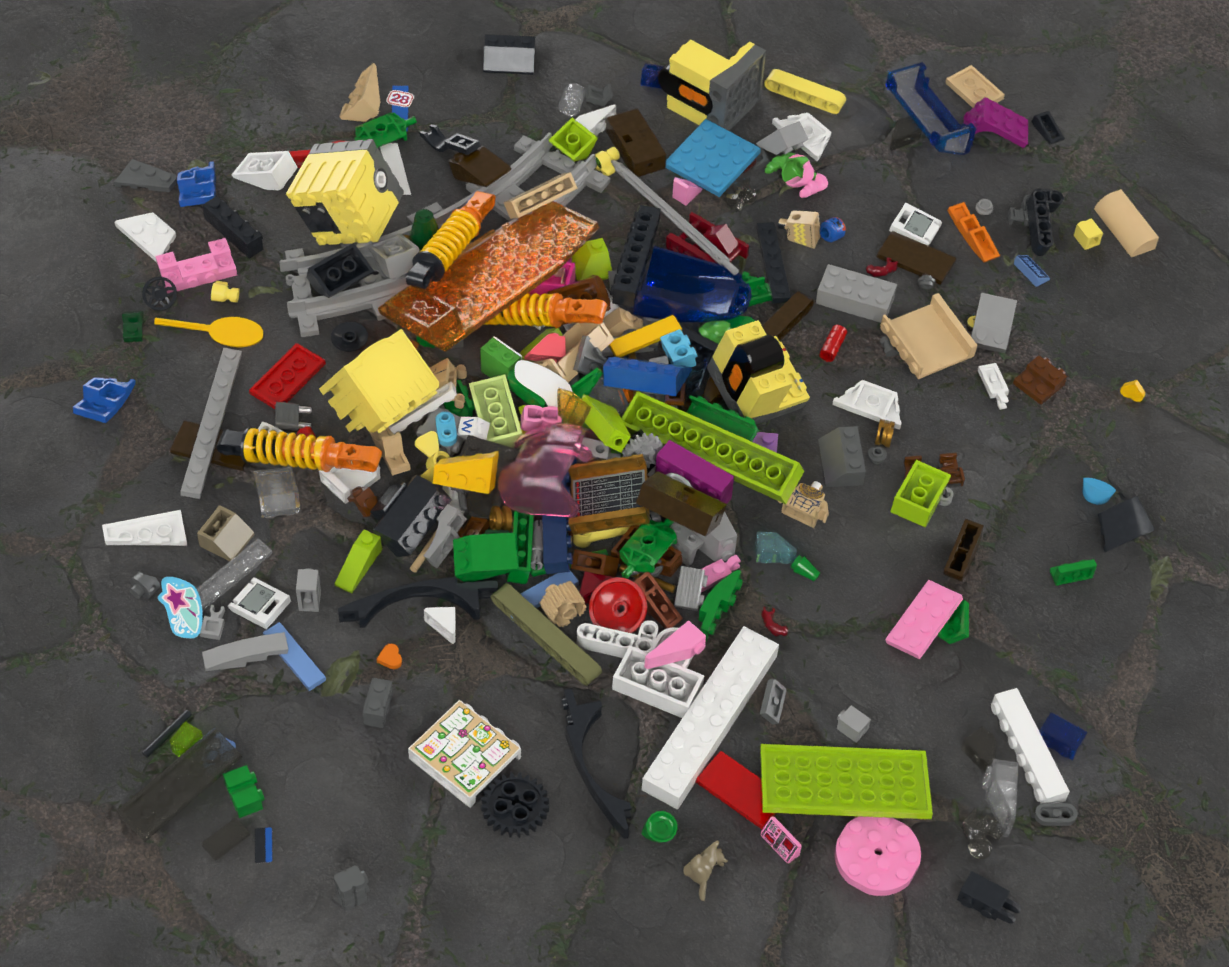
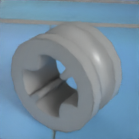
[938,487,953,506]

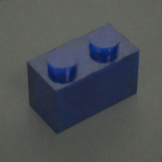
[1039,712,1088,760]

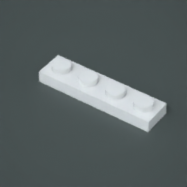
[389,382,457,434]

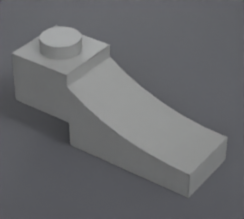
[424,504,467,568]

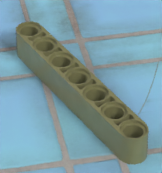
[491,583,602,686]

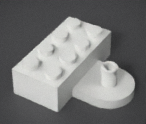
[612,627,704,718]

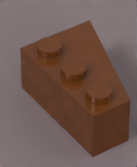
[611,525,683,577]

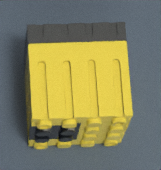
[286,139,404,245]

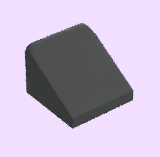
[751,148,771,169]

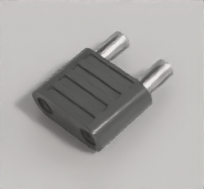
[274,402,312,431]

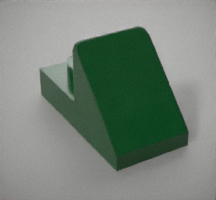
[122,311,143,342]

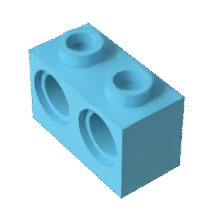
[660,329,697,367]

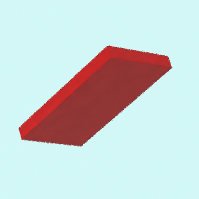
[249,343,326,409]
[695,751,776,830]

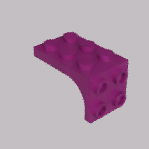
[963,97,1028,148]

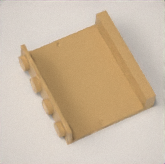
[880,293,977,379]

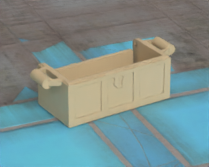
[533,323,614,383]

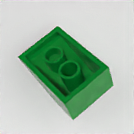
[453,532,519,582]

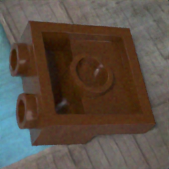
[1013,355,1067,405]

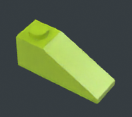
[335,529,382,593]

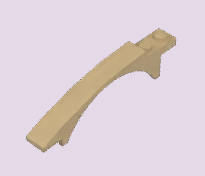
[343,365,410,475]

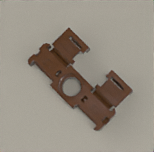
[903,453,965,486]

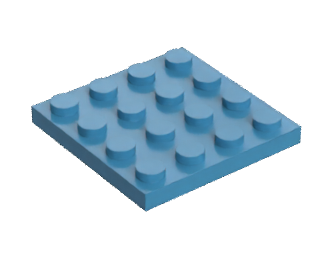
[665,119,761,197]

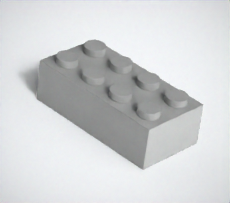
[816,264,897,323]

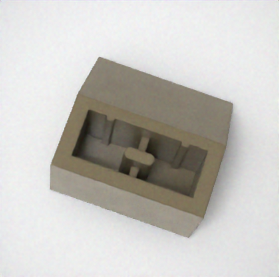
[197,505,255,563]

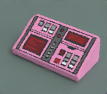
[761,816,801,863]

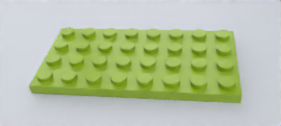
[760,744,933,819]

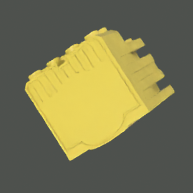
[319,329,439,433]

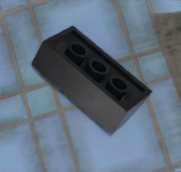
[372,475,452,557]

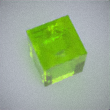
[170,721,204,760]

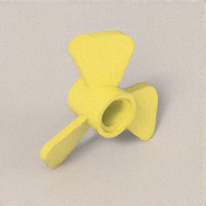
[415,431,459,482]

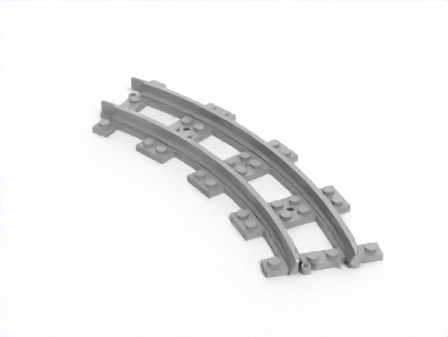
[279,132,611,337]

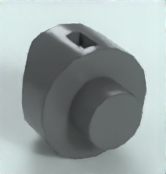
[129,570,160,599]

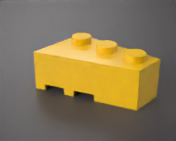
[433,451,499,494]

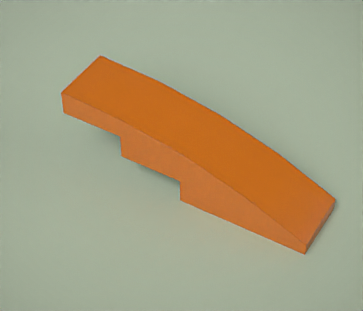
[947,202,1000,263]

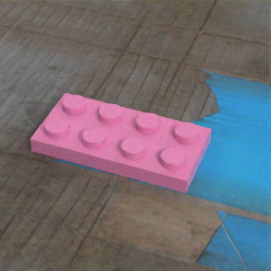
[885,580,963,659]

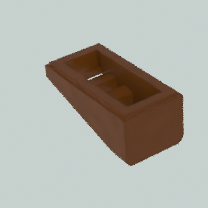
[665,384,685,405]

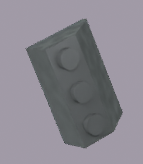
[818,426,866,487]

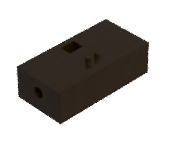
[606,108,666,177]
[636,471,727,537]

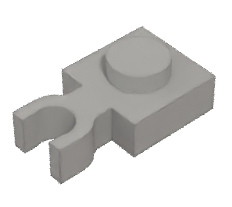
[200,605,225,640]

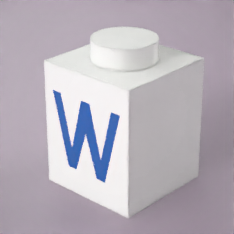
[457,417,490,441]

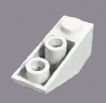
[575,105,616,136]

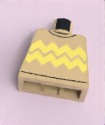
[778,211,821,249]

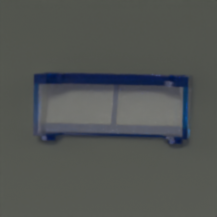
[885,62,977,155]

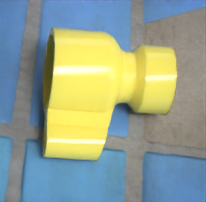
[595,147,620,176]
[211,281,240,303]

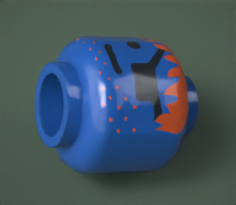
[820,217,846,242]

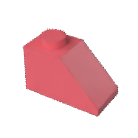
[524,333,566,363]

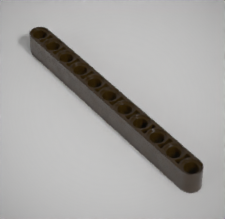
[681,291,814,412]

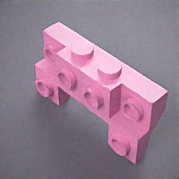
[155,238,237,294]

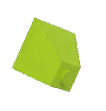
[570,238,612,281]

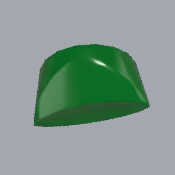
[642,811,678,842]

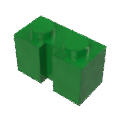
[223,765,265,818]

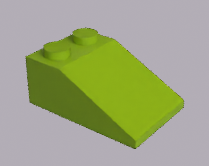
[891,460,951,528]

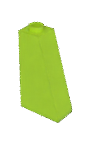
[575,394,631,453]

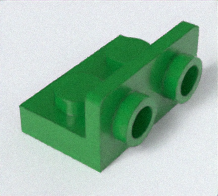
[443,379,475,417]
[1050,559,1097,586]

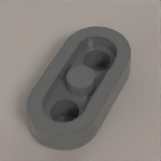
[1034,803,1077,826]

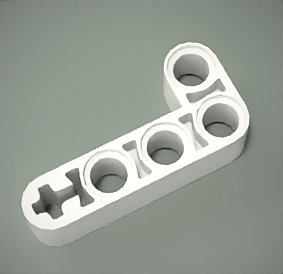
[577,620,658,658]

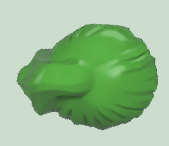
[698,319,730,345]

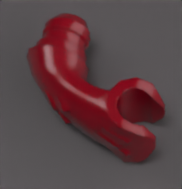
[866,258,898,277]
[761,607,788,637]

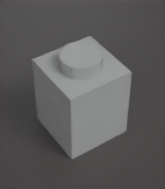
[837,705,871,743]

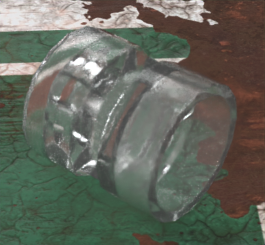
[558,83,586,116]

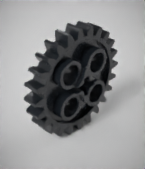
[481,772,549,838]

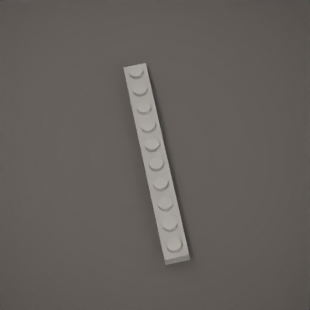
[181,348,242,499]

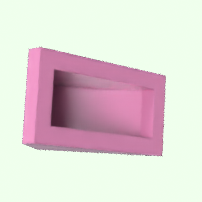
[672,177,702,205]

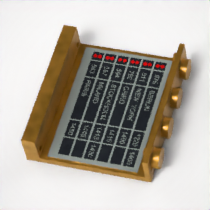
[567,454,650,535]

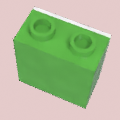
[481,336,522,386]

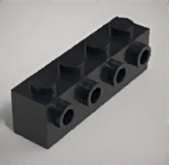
[203,196,263,259]

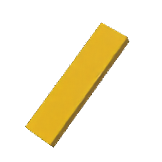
[608,315,682,357]

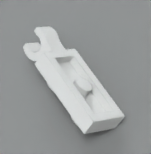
[978,363,1009,410]

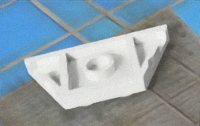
[772,113,831,161]
[115,212,176,261]
[832,380,901,430]

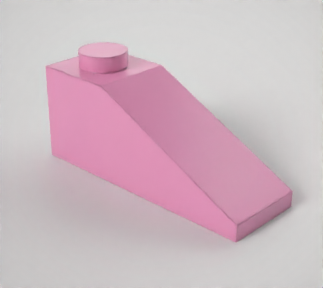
[644,621,706,669]

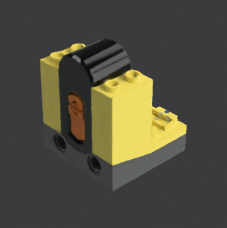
[657,39,766,131]
[707,320,810,424]

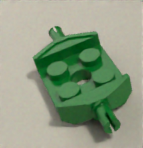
[355,112,417,148]
[619,519,677,579]

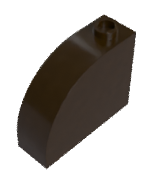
[943,518,984,582]

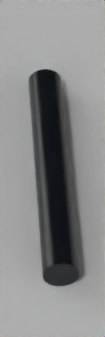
[142,710,192,758]

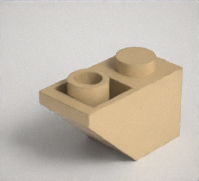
[604,307,643,337]

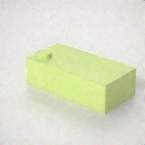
[469,374,524,453]

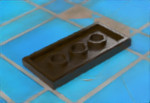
[876,231,956,285]
[170,421,246,471]

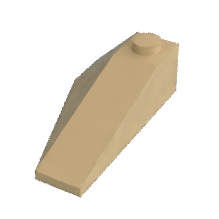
[340,63,380,122]

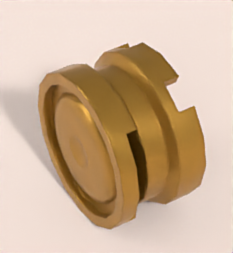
[875,419,895,448]

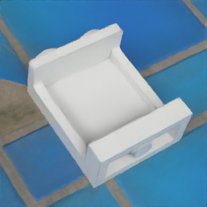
[319,449,381,504]

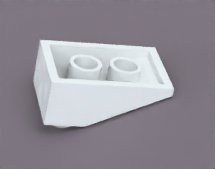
[232,151,298,190]

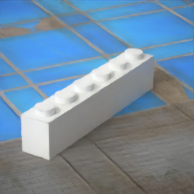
[991,688,1070,803]

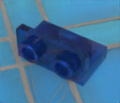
[640,63,677,90]

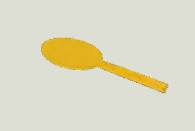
[154,317,263,347]

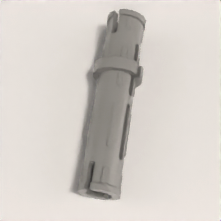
[531,520,543,570]

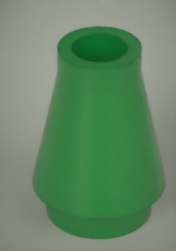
[790,555,821,582]

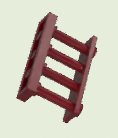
[666,212,749,282]

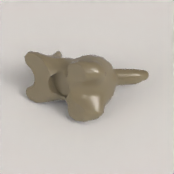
[684,840,728,901]

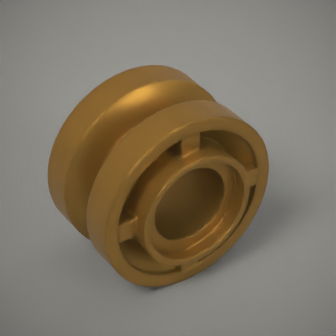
[489,506,513,532]

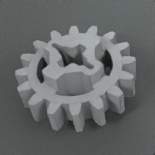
[622,433,663,468]

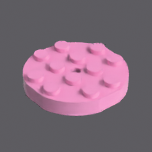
[835,816,921,896]

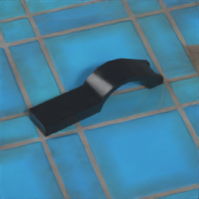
[419,124,481,155]

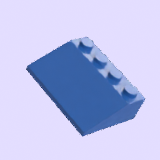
[603,357,692,396]

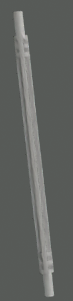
[611,160,739,275]

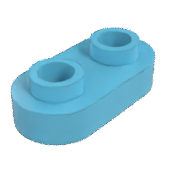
[435,412,457,447]

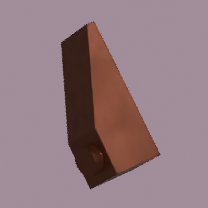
[632,572,683,629]

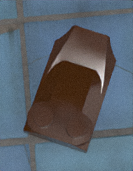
[547,275,611,326]

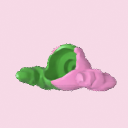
[765,152,828,198]

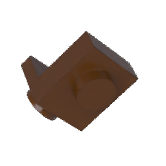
[347,486,378,517]

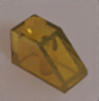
[557,388,592,428]

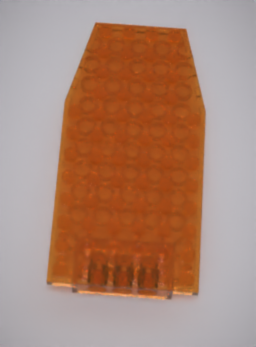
[378,201,599,352]

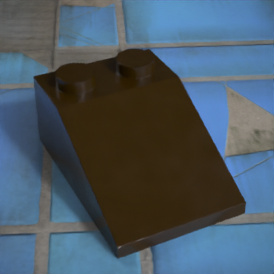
[448,145,512,187]

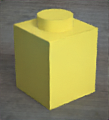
[1074,219,1103,250]

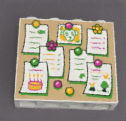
[408,700,521,808]

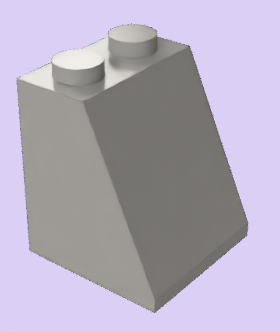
[687,499,737,562]

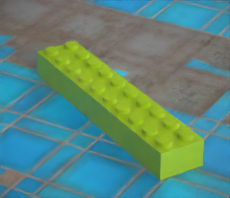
[621,391,804,504]

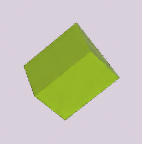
[549,117,598,162]

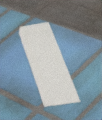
[380,143,411,195]

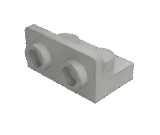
[670,522,704,566]

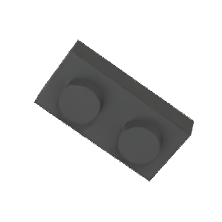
[760,679,787,725]

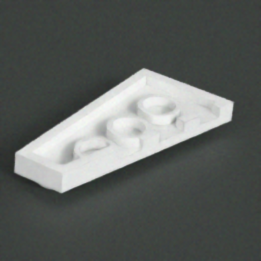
[102,510,187,546]

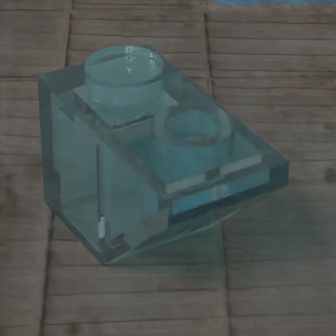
[755,532,797,564]

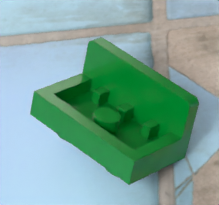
[938,600,969,644]

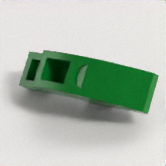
[698,570,743,641]

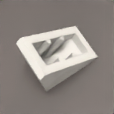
[424,607,456,644]

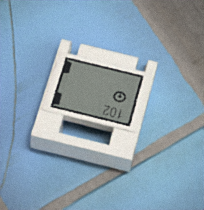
[889,203,942,246]
[228,577,291,629]

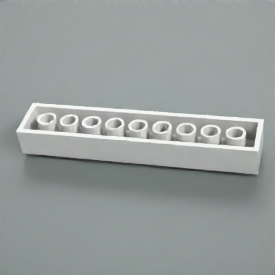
[642,626,779,810]

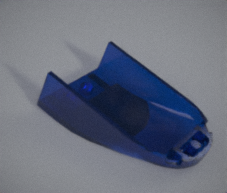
[633,246,752,323]

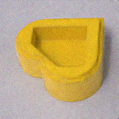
[1120,380,1145,402]

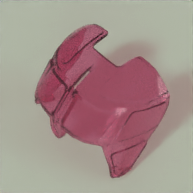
[498,422,601,518]

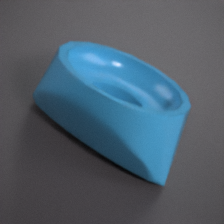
[1082,478,1116,505]

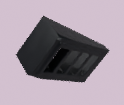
[1031,111,1065,145]

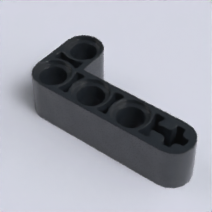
[1026,188,1064,256]

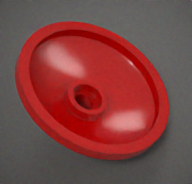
[589,577,647,634]

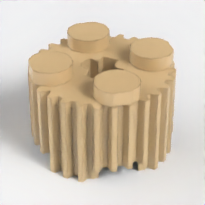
[540,581,587,627]

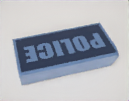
[1014,255,1050,287]

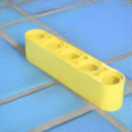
[764,69,846,114]

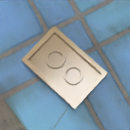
[946,65,1005,107]

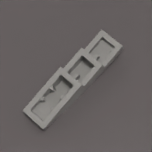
[202,632,288,671]

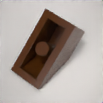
[571,549,619,578]

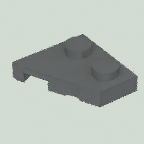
[573,335,607,382]

